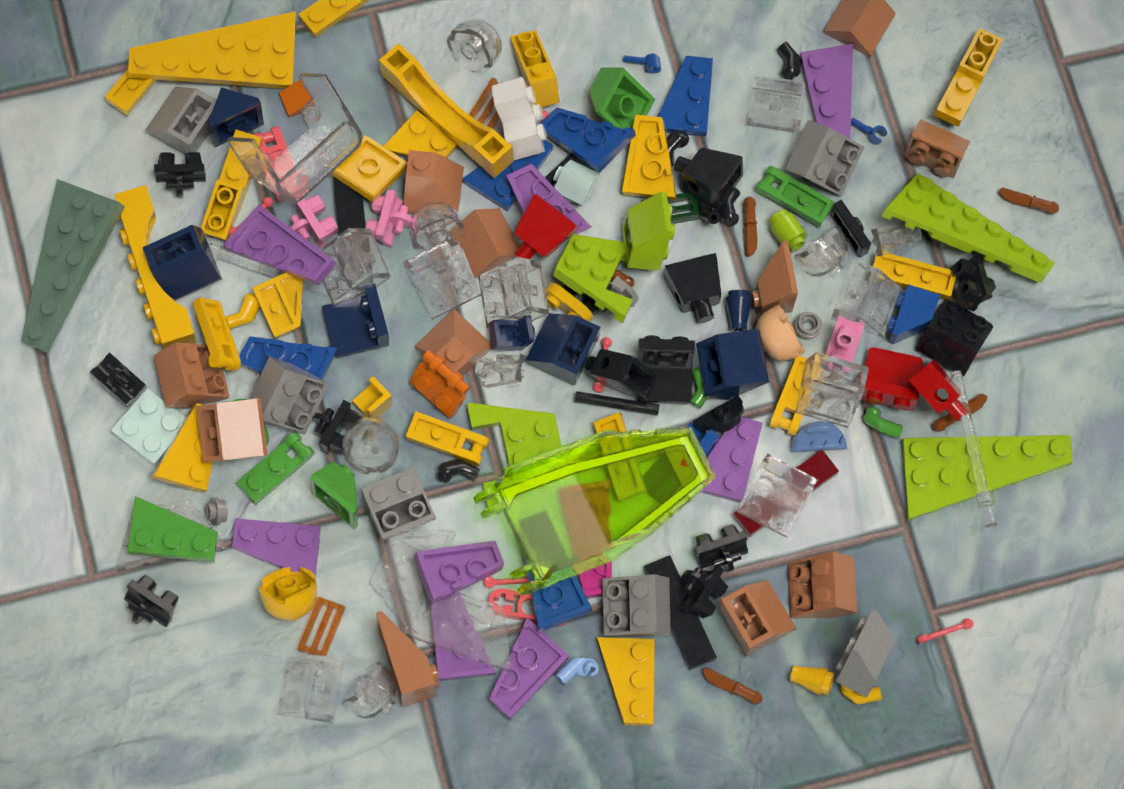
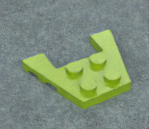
[553,234,648,323]
[467,403,566,510]

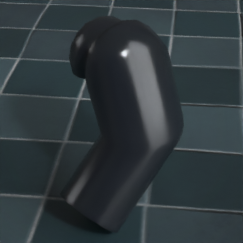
[717,188,741,227]
[437,459,480,483]

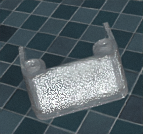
[227,73,362,203]

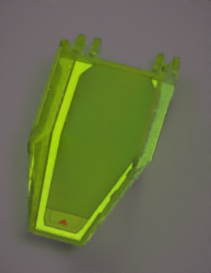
[473,427,716,595]

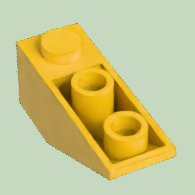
[510,30,560,107]

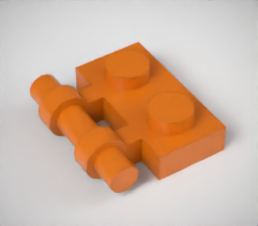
[409,350,471,419]

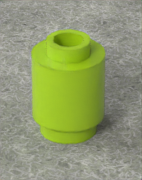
[769,209,807,251]

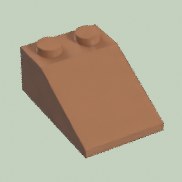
[376,611,440,707]

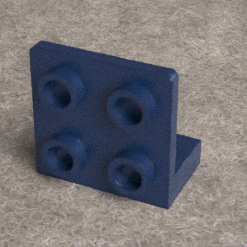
[322,283,389,358]

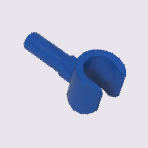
[623,53,661,73]
[851,117,888,145]

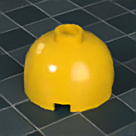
[259,567,318,621]

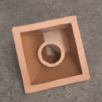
[403,150,464,219]
[751,241,798,316]
[415,309,492,376]

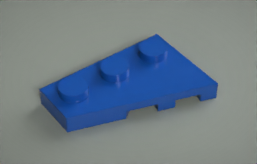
[658,56,713,137]
[540,107,636,173]
[462,140,554,212]
[239,336,338,380]

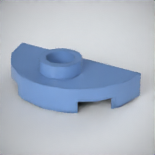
[790,421,848,452]

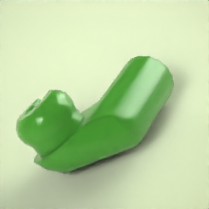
[691,367,708,409]
[863,406,903,438]

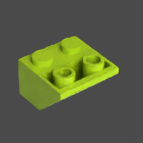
[622,192,675,271]

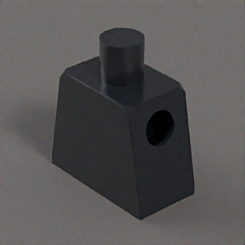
[674,148,743,210]
[663,253,721,323]
[585,349,657,400]

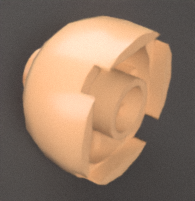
[756,304,805,361]

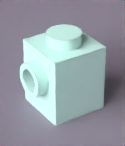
[553,160,600,205]

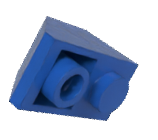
[886,285,940,344]

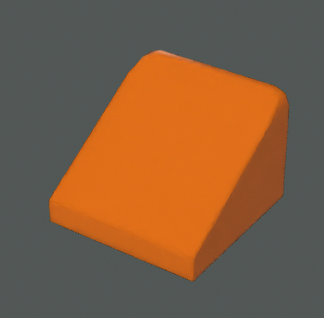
[279,78,314,117]

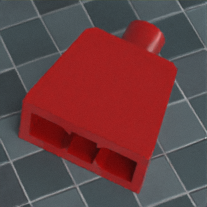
[514,194,579,264]
[909,359,968,422]

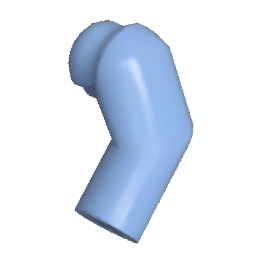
[555,657,599,685]

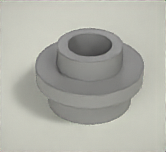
[794,312,822,339]
[205,497,228,526]

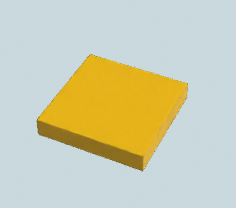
[330,135,408,202]

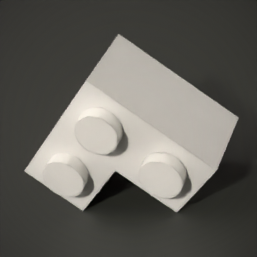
[492,77,547,160]

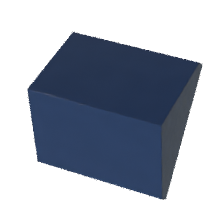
[209,87,264,148]

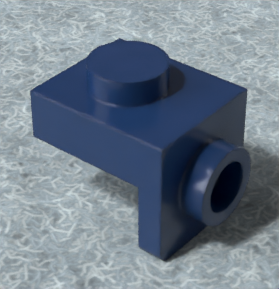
[488,315,535,351]

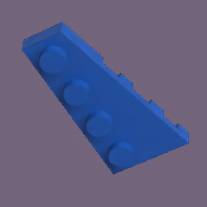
[518,511,592,632]

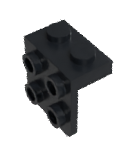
[916,300,993,376]
[636,335,695,404]

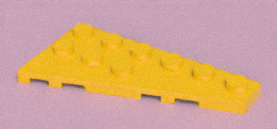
[128,11,296,89]

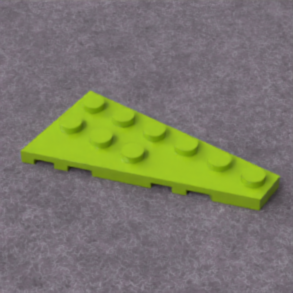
[881,173,1055,283]
[902,435,1073,522]

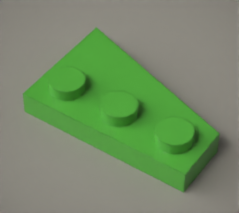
[128,496,218,562]

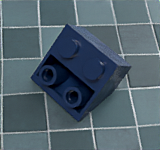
[143,224,222,301]
[525,313,601,385]
[696,329,769,400]

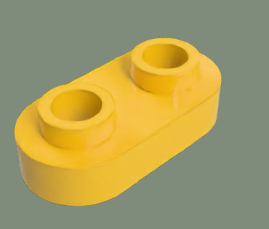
[544,282,593,322]

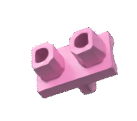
[365,190,413,247]
[290,195,338,249]
[824,315,865,370]

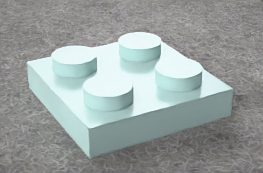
[111,388,186,467]

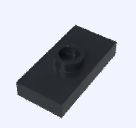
[830,199,871,258]

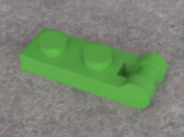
[754,166,835,227]
[236,432,315,505]

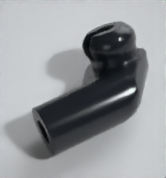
[777,42,802,81]
[667,130,689,167]
[698,199,720,224]

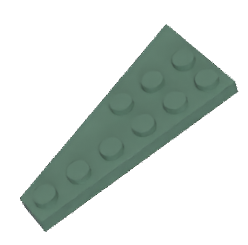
[21,179,125,354]

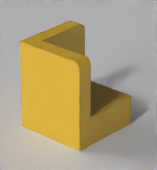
[352,376,392,423]

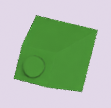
[589,67,655,144]
[310,461,358,530]

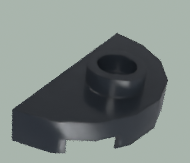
[692,395,744,433]

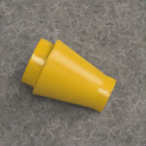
[790,665,835,696]

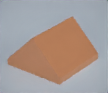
[823,0,896,58]
[450,208,519,279]

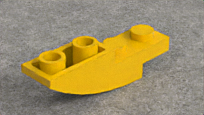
[934,28,1003,127]
[201,130,263,240]

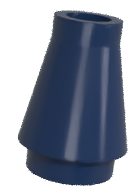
[725,290,753,331]

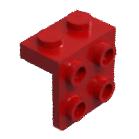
[858,347,923,411]

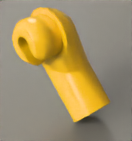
[225,293,260,329]
[841,685,882,705]

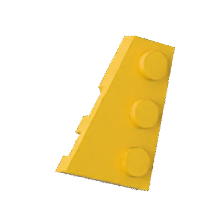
[622,115,677,200]
[151,403,213,493]

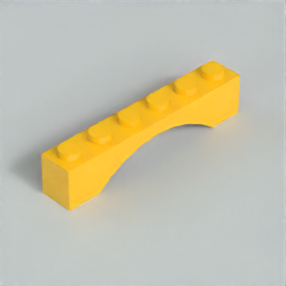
[379,43,514,178]
[114,185,197,349]

